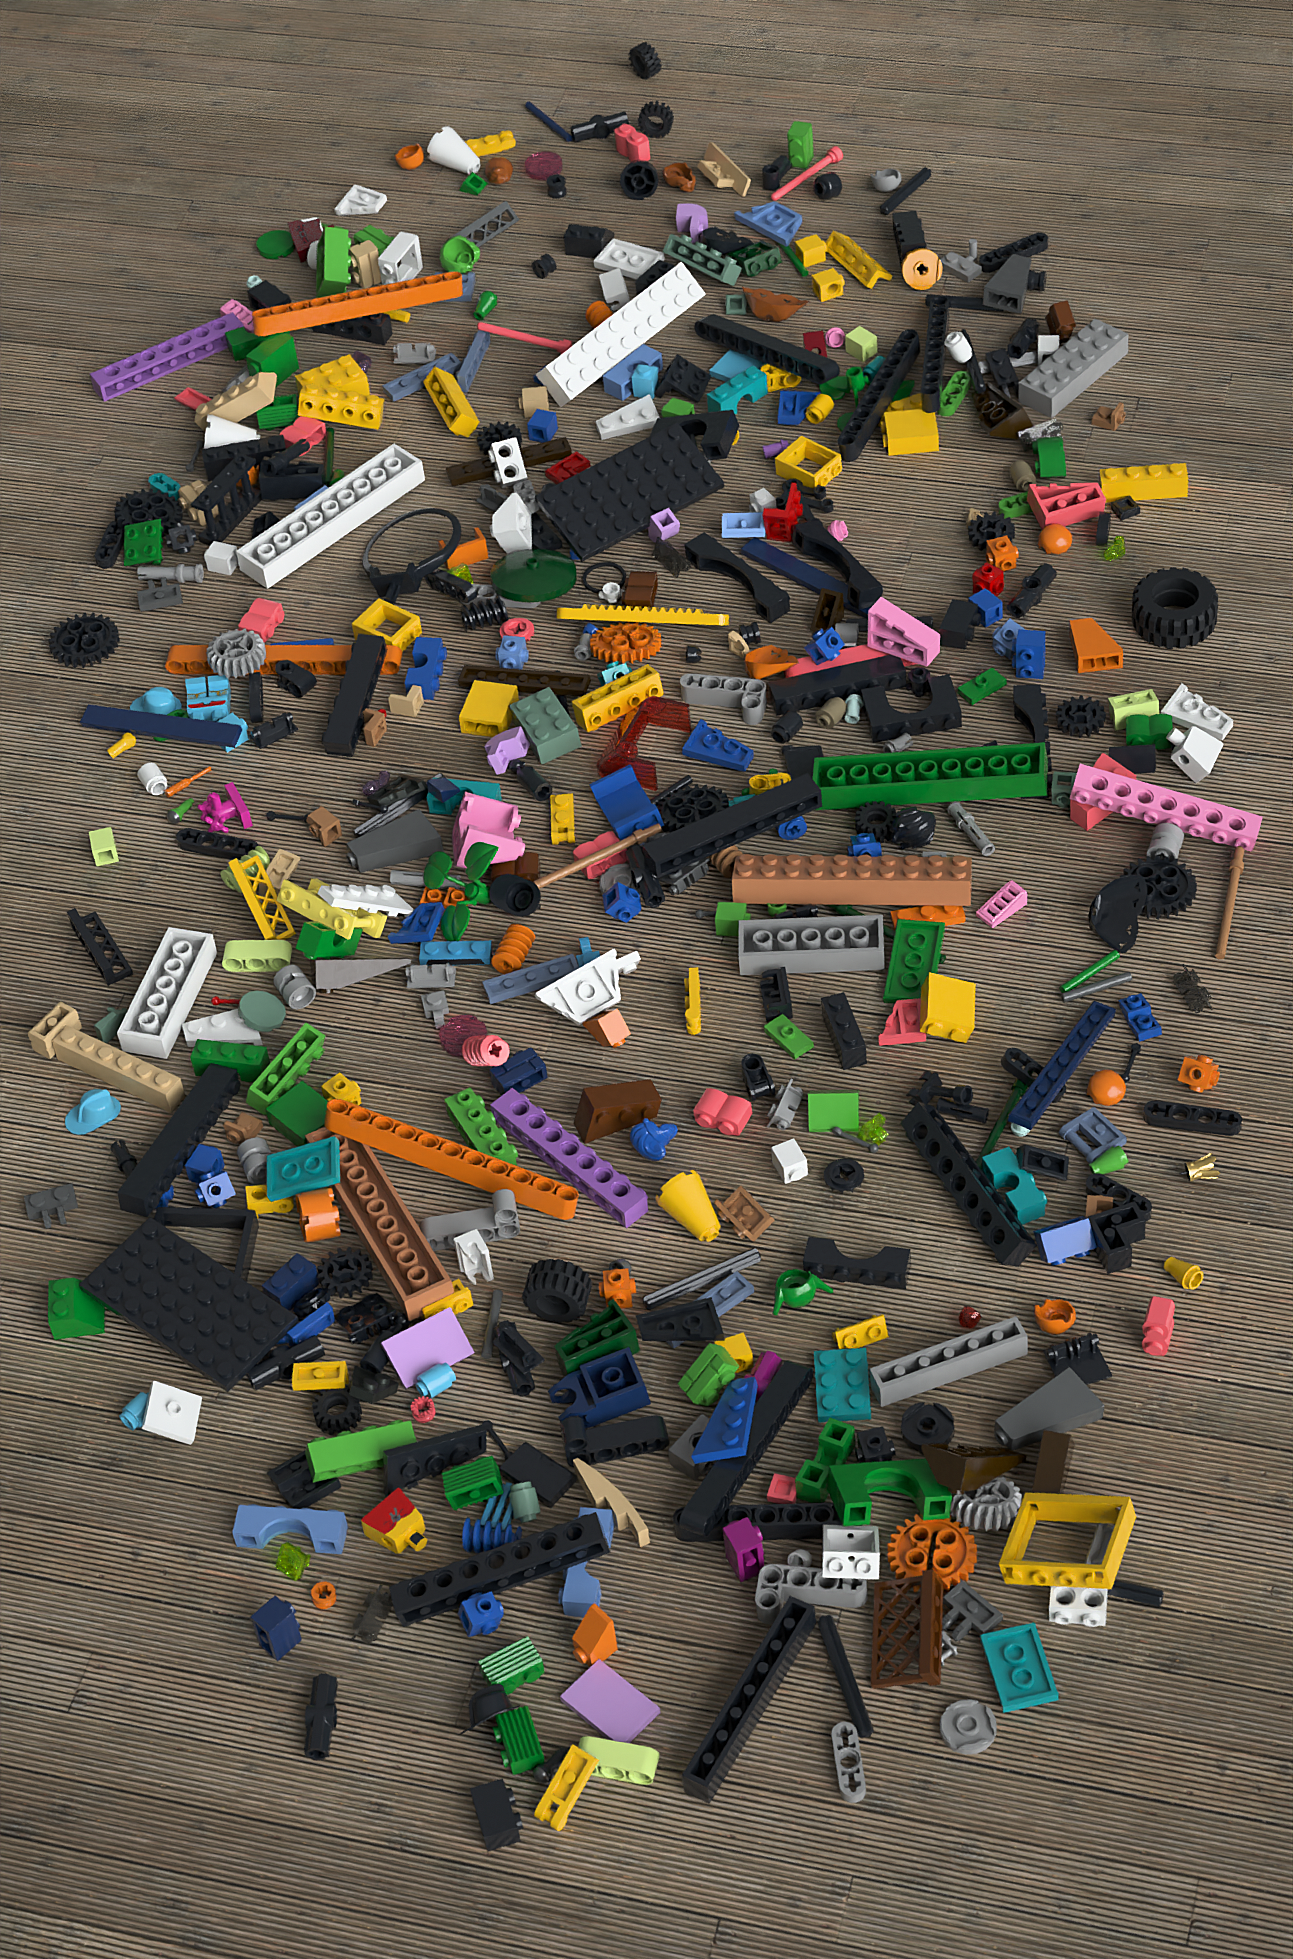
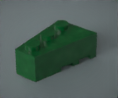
[554,1298,640,1376]

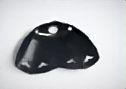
[700,227,754,255]
[1088,875,1147,953]

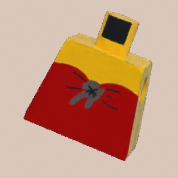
[361,1488,427,1554]

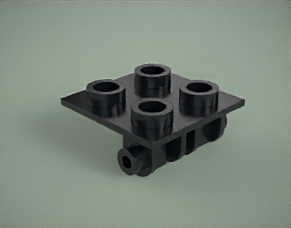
[334,1293,396,1345]
[1043,1333,1113,1385]

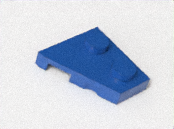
[778,391,820,425]
[388,902,445,944]

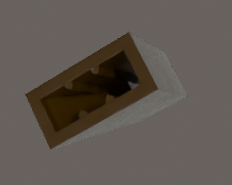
[1032,1430,1075,1494]

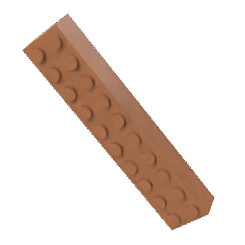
[732,854,972,906]
[305,1127,454,1321]

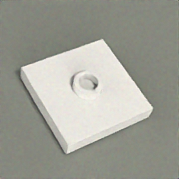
[141,1381,202,1445]

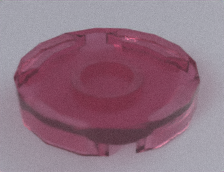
[525,152,563,180]
[439,1015,488,1057]

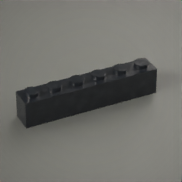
[322,634,388,757]
[768,655,906,716]

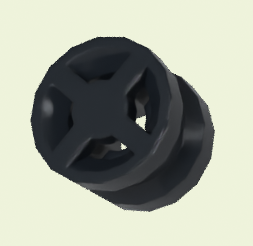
[546,174,567,199]
[532,254,557,279]
[1028,270,1046,291]
[738,622,761,645]

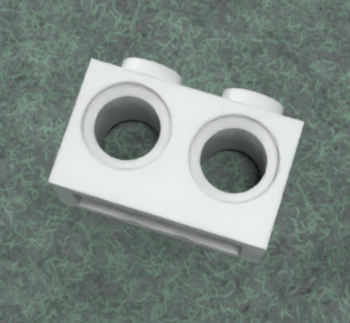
[488,437,527,488]
[1049,1586,1108,1627]

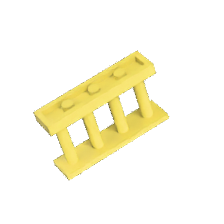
[276,879,387,939]

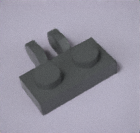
[137,577,183,612]
[24,1183,78,1229]
[942,1580,1003,1641]

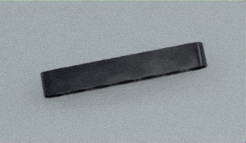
[673,1503,862,1542]

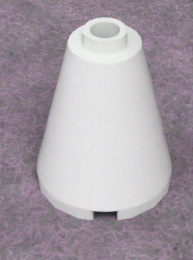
[427,126,480,175]
[204,415,260,449]

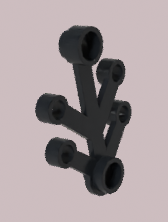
[775,478,834,526]

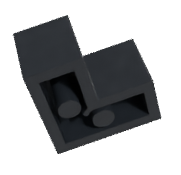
[1087,1202,1146,1274]

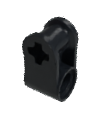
[275,660,317,698]
[741,1053,776,1102]

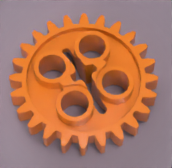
[590,622,662,664]
[887,1514,977,1593]

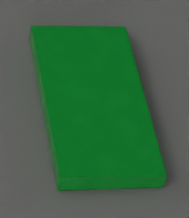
[883,919,945,1004]

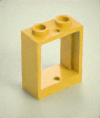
[775,436,842,488]
[352,598,422,652]

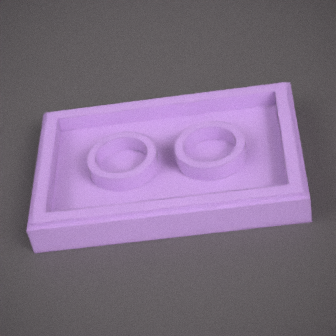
[381,1307,475,1390]
[560,1659,660,1743]

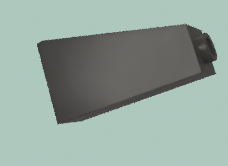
[983,254,1031,314]
[346,809,444,873]
[994,1367,1105,1451]

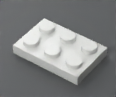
[594,238,665,279]

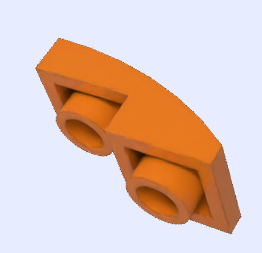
[419,886,469,913]

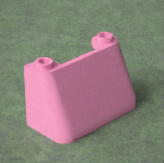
[452,792,525,869]

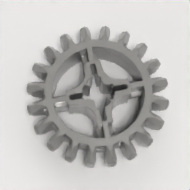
[206,628,266,678]
[950,1477,1022,1531]

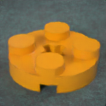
[901,248,942,290]

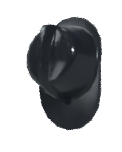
[489,874,541,917]
[458,1684,520,1736]

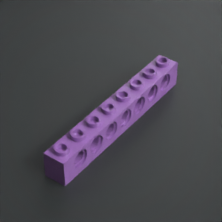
[90,312,244,402]
[490,1088,649,1228]

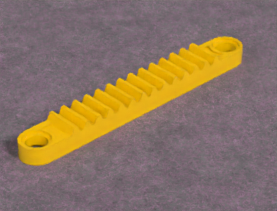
[556,604,729,626]

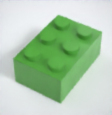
[316,227,351,298]

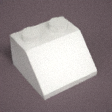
[490,492,532,555]

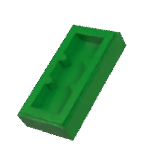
[957,668,1007,705]

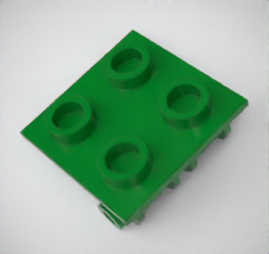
[124,519,163,567]

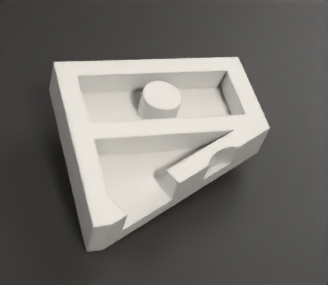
[334,184,387,216]

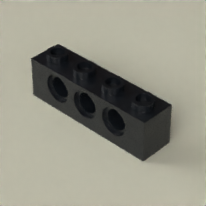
[312,313,393,346]

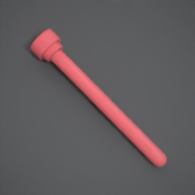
[771,146,843,201]
[477,322,573,355]

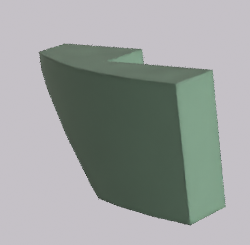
[94,1007,128,1044]

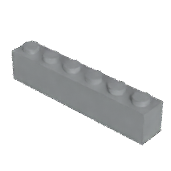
[870,1316,1028,1407]

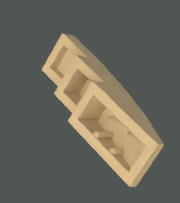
[573,1458,650,1547]

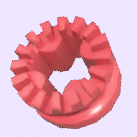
[411,1396,436,1423]

